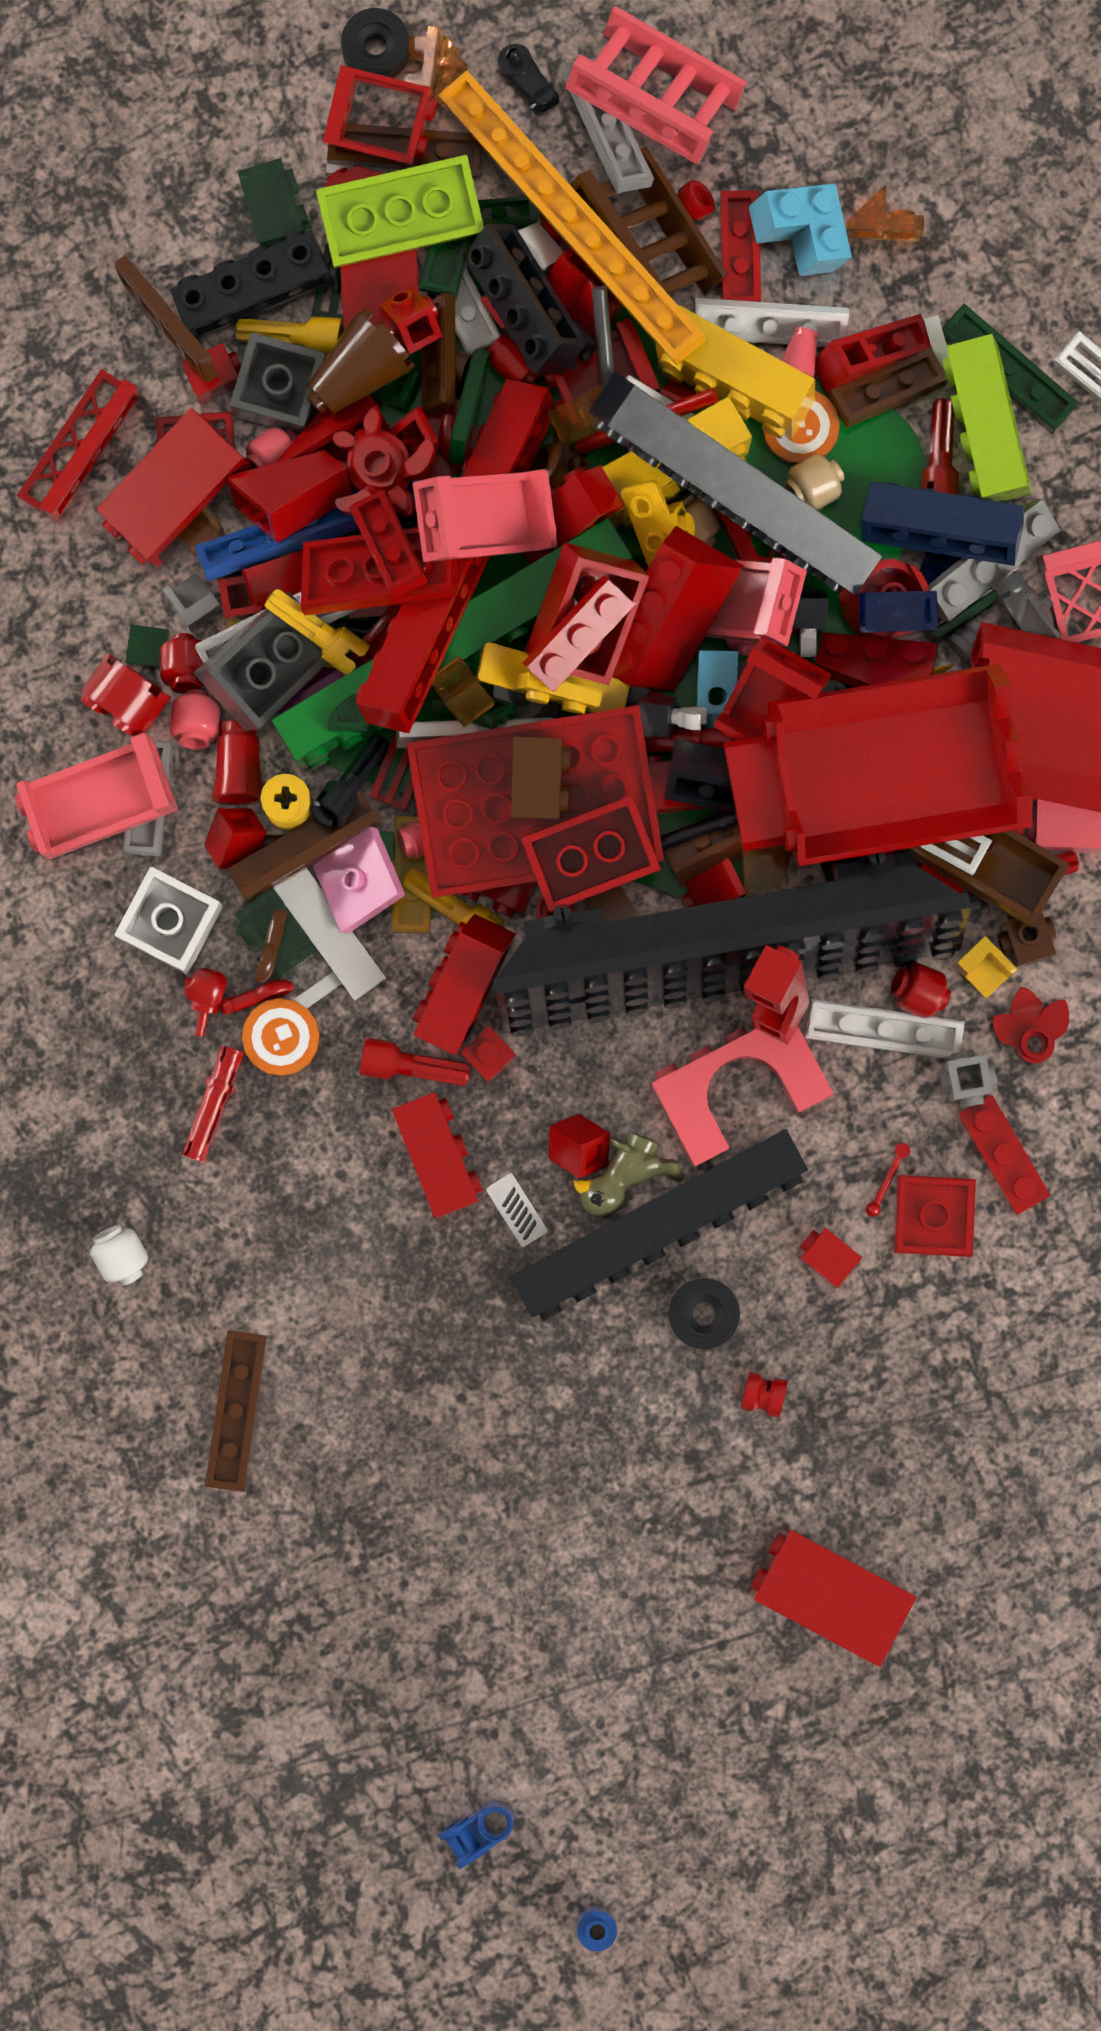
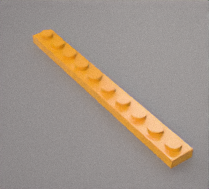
[438,71,706,365]

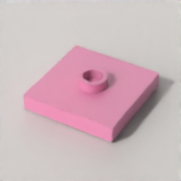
[313,827,405,934]

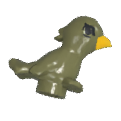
[573,1132,685,1217]

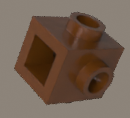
[997,912,1057,969]

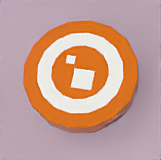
[762,390,840,465]
[242,998,320,1076]

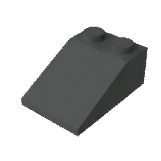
[194,592,328,731]

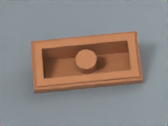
[663,826,750,887]

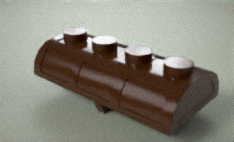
[899,830,1070,929]

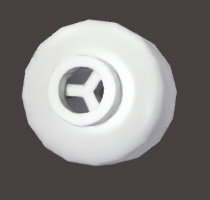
[90,1224,148,1286]

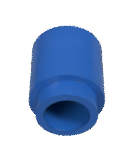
[577,1905,617,1951]

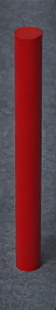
[575,387,719,455]

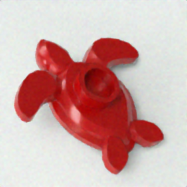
[332,409,436,518]

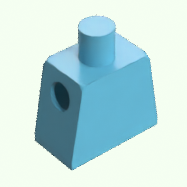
[695,651,738,728]

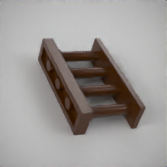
[570,147,728,298]

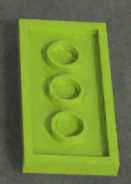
[316,155,484,268]

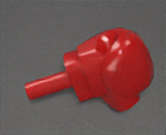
[184,968,227,1037]

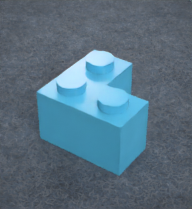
[749,184,852,276]

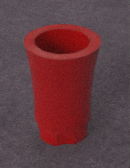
[211,719,263,805]

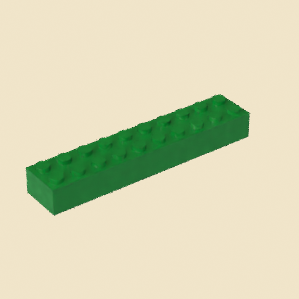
[272,518,633,771]

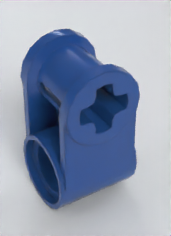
[438,1800,515,1869]

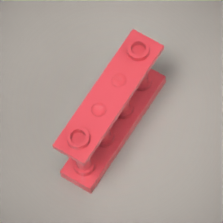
[565,6,747,165]

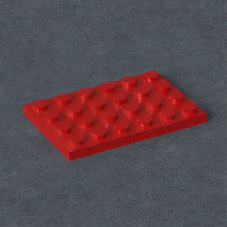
[406,705,664,898]

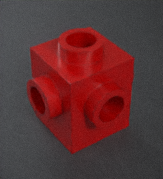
[379,286,443,355]

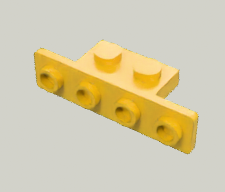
[621,479,695,567]
[476,642,630,714]

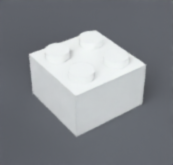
[114,866,224,975]

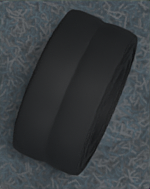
[341,8,410,78]
[669,1278,740,1349]

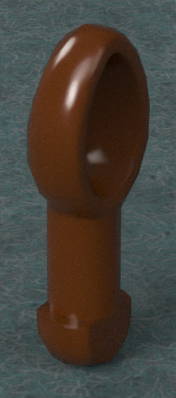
[255,908,287,983]

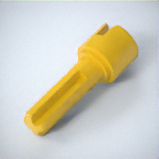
[236,316,344,356]
[265,589,370,675]
[402,868,505,927]

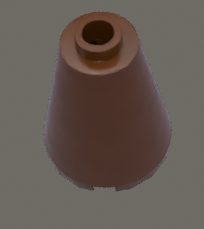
[306,308,415,415]

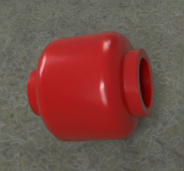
[159,633,204,694]
[890,962,951,1019]

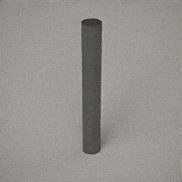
[592,286,614,394]

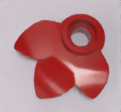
[992,987,1069,1064]

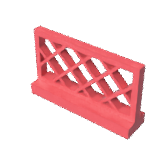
[1036,540,1101,643]

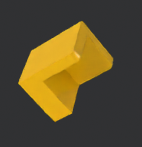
[954,936,1017,998]

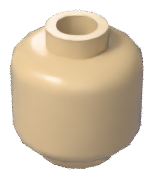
[784,455,844,510]

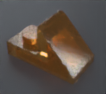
[845,185,924,241]

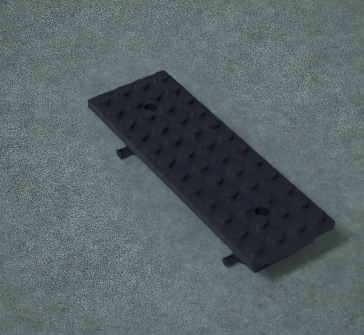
[494,851,971,1037]

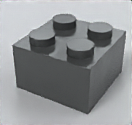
[229,332,326,435]

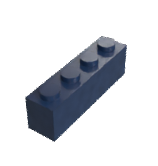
[861,482,1025,566]

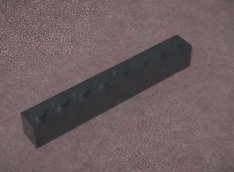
[509,1129,808,1321]

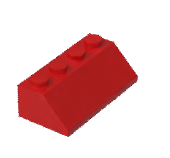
[613,526,744,691]

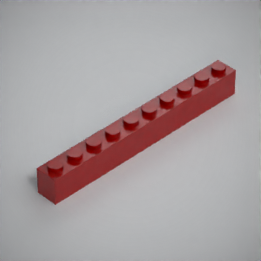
[356,379,557,734]

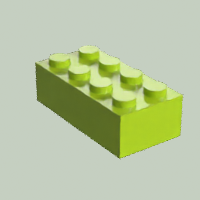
[942,334,1033,501]

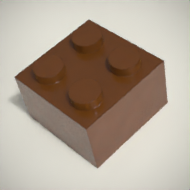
[511,737,571,819]

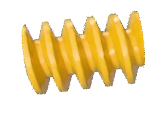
[260,774,313,832]

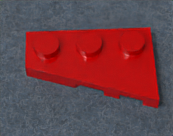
[815,632,938,687]

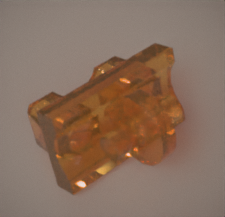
[404,26,468,106]

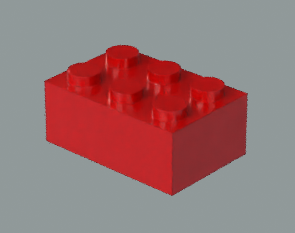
[525,542,649,685]
[521,795,661,912]
[413,914,516,1056]

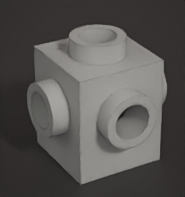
[938,1050,997,1108]

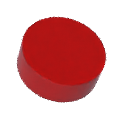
[677,180,714,220]

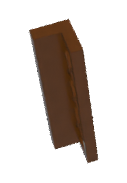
[227,790,381,904]

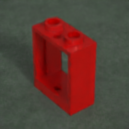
[323,65,438,167]

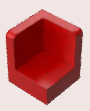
[204,808,267,869]
[548,1114,610,1178]

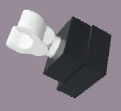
[793,590,828,657]
[638,691,707,738]

